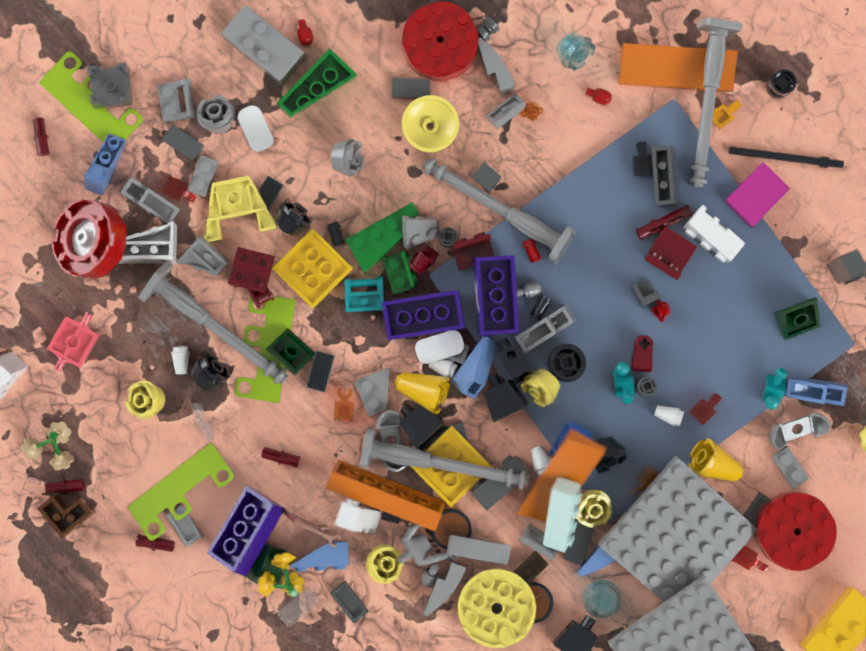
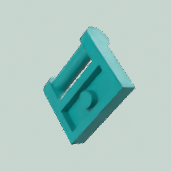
[344,276,384,312]

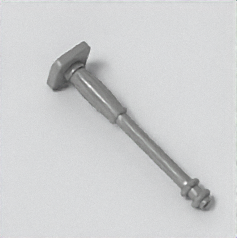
[689,18,742,188]
[422,158,576,265]
[138,261,289,384]
[360,428,530,490]

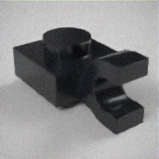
[632,142,653,176]

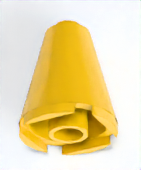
[394,372,450,414]
[688,438,743,482]

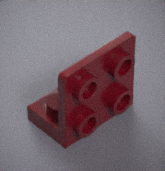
[644,227,697,281]
[452,232,495,271]
[228,247,275,293]

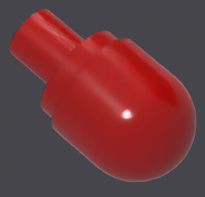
[297,19,314,46]
[585,88,612,105]

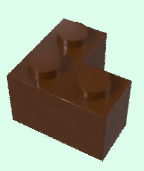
[37,495,96,538]

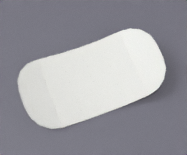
[238,106,274,152]
[415,330,464,364]

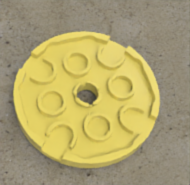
[458,569,536,648]

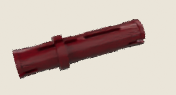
[635,205,692,240]

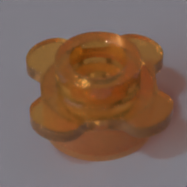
[521,102,543,121]

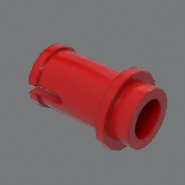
[522,238,542,263]

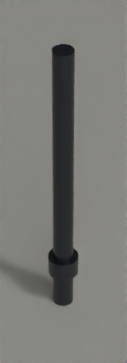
[729,146,844,168]

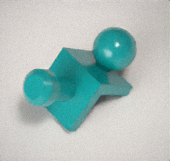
[612,362,635,404]
[761,368,787,410]

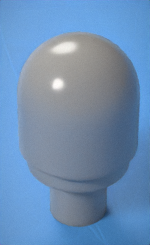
[517,281,541,298]
[421,564,439,587]

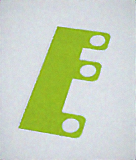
[38,52,143,142]
[234,296,296,403]
[127,442,234,541]

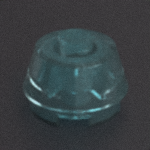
[557,32,595,70]
[583,580,622,619]

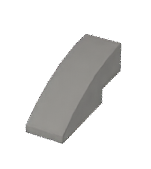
[478,38,515,94]
[119,177,180,224]
[515,304,577,353]
[446,535,511,565]
[424,561,466,616]

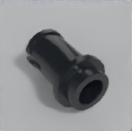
[326,221,345,247]
[530,295,552,320]

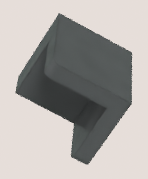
[472,162,501,194]
[631,279,661,308]

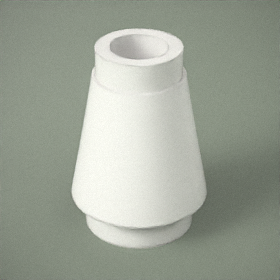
[171,346,190,374]
[428,359,458,379]
[654,405,684,426]
[531,446,550,476]

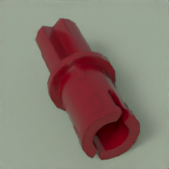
[33,117,50,156]
[261,447,301,468]
[45,479,85,494]
[135,534,175,552]

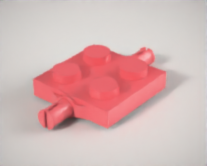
[47,312,100,372]

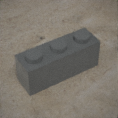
[651,145,679,207]
[826,249,866,285]
[471,455,531,511]

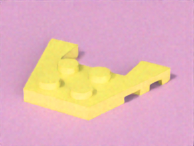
[204,176,278,243]

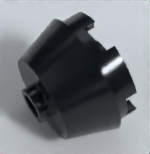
[275,198,313,236]
[548,344,586,382]
[191,353,230,392]
[594,437,627,473]

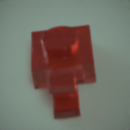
[161,175,197,203]
[688,393,722,426]
[731,546,768,572]

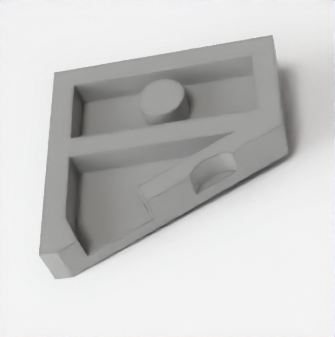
[402,216,439,250]
[177,235,229,276]
[355,368,390,417]

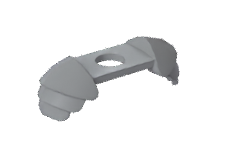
[376,410,406,472]
[768,413,831,450]

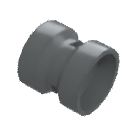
[475,15,500,42]
[439,227,458,248]
[635,377,657,396]

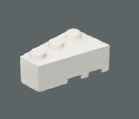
[683,205,745,263]
[119,221,177,264]
[0,352,29,400]
[335,498,382,534]

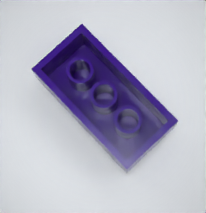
[473,255,519,335]
[382,290,466,340]
[207,486,285,576]

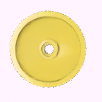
[402,95,459,153]

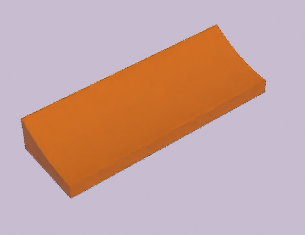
[619,43,738,92]
[517,428,606,523]
[326,460,446,531]

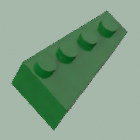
[277,48,357,119]
[345,202,420,275]

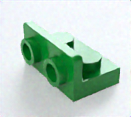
[382,251,418,295]

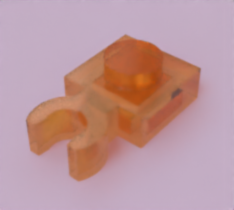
[334,388,354,421]
[631,465,660,495]

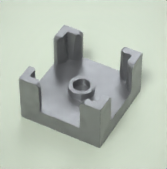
[87,63,133,109]

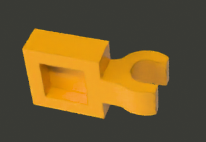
[712,100,742,130]

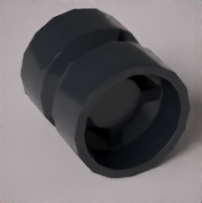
[766,69,797,99]

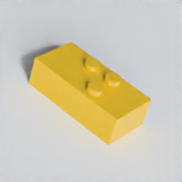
[799,586,866,651]

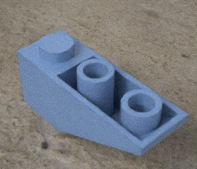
[84,133,126,196]
[451,335,497,399]
[290,541,350,572]

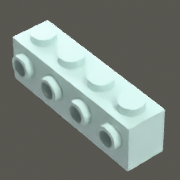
[543,477,582,553]

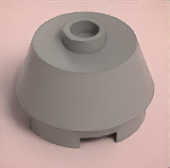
[197,95,234,134]
[331,139,364,177]

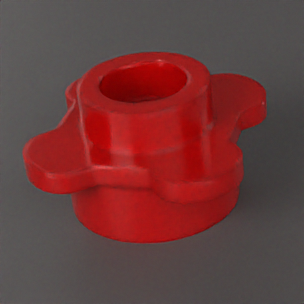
[651,299,670,322]

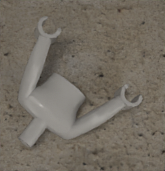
[398,523,458,566]

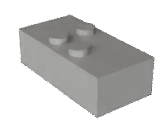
[221,5,306,86]

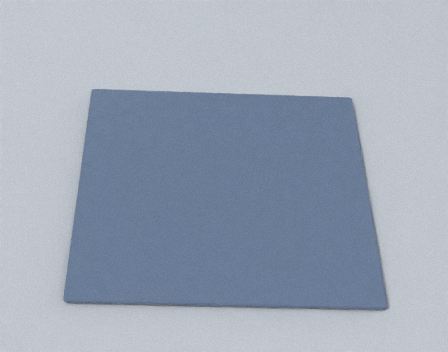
[429,100,854,523]

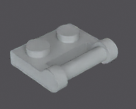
[157,78,197,123]

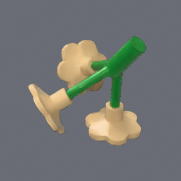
[21,421,74,471]

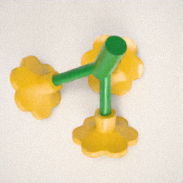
[258,552,304,597]

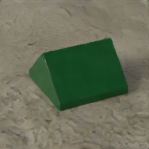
[774,297,821,340]
[266,328,316,376]
[242,543,291,584]

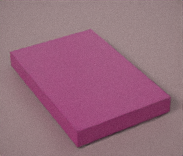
[724,162,790,228]

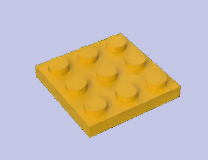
[272,228,353,309]
[411,425,492,507]

